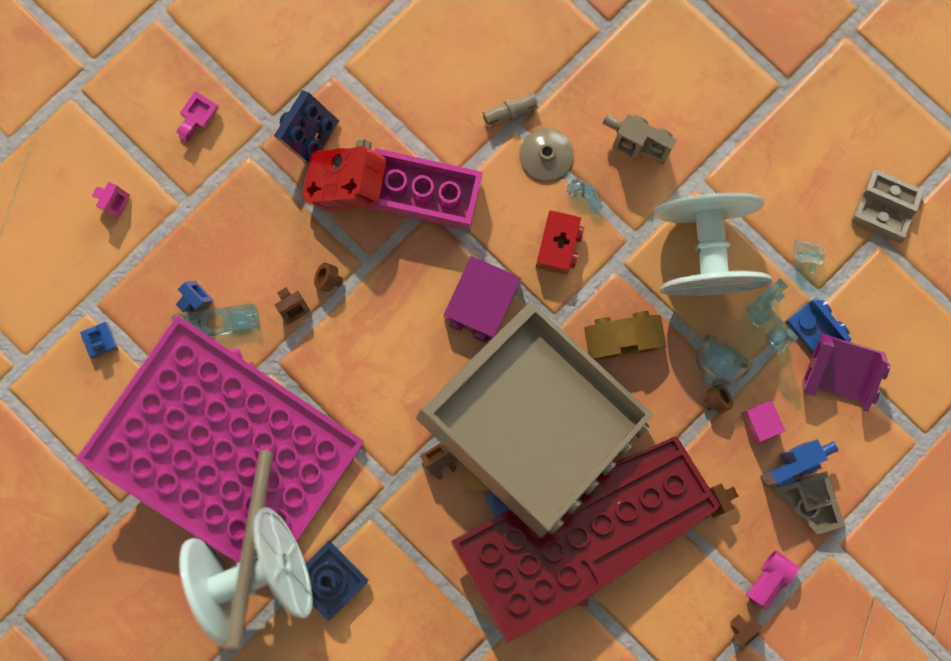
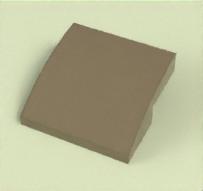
[851,169,924,243]

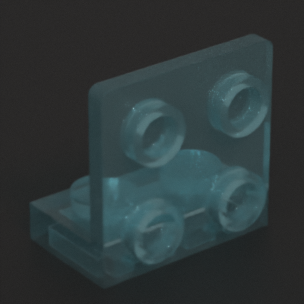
[745,278,798,348]

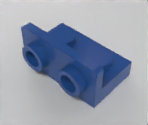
[786,297,852,354]

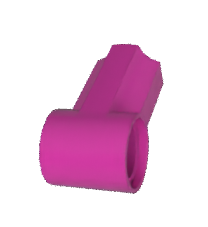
[746,550,800,610]

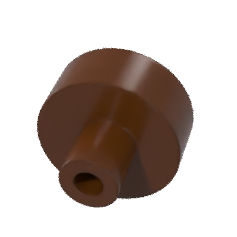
[314,262,343,292]
[704,384,733,414]

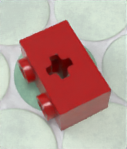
[535,210,584,275]

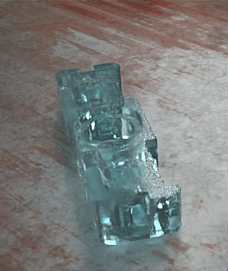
[171,304,260,337]

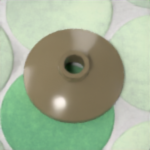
[520,129,573,182]

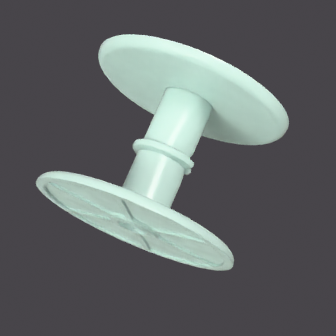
[653,193,773,296]
[180,508,312,648]

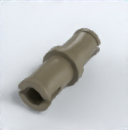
[482,92,538,128]

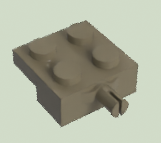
[602,114,677,163]

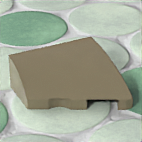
[775,471,845,535]

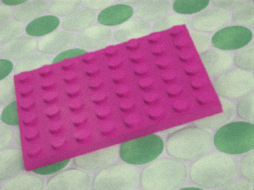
[76,315,364,563]

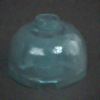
[696,334,753,386]

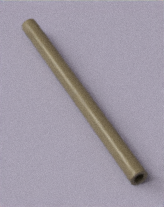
[225,450,273,652]

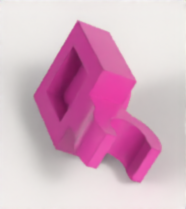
[176,91,219,143]

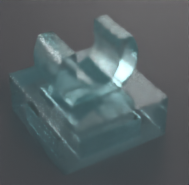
[793,240,826,274]

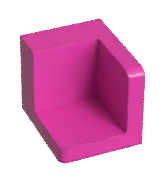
[742,401,786,443]

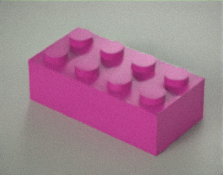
[367,148,483,231]

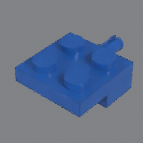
[760,439,838,488]

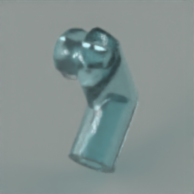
[566,179,603,213]

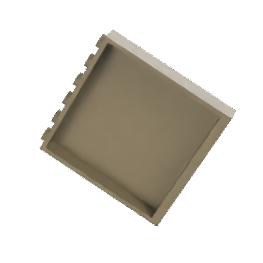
[415,301,653,538]

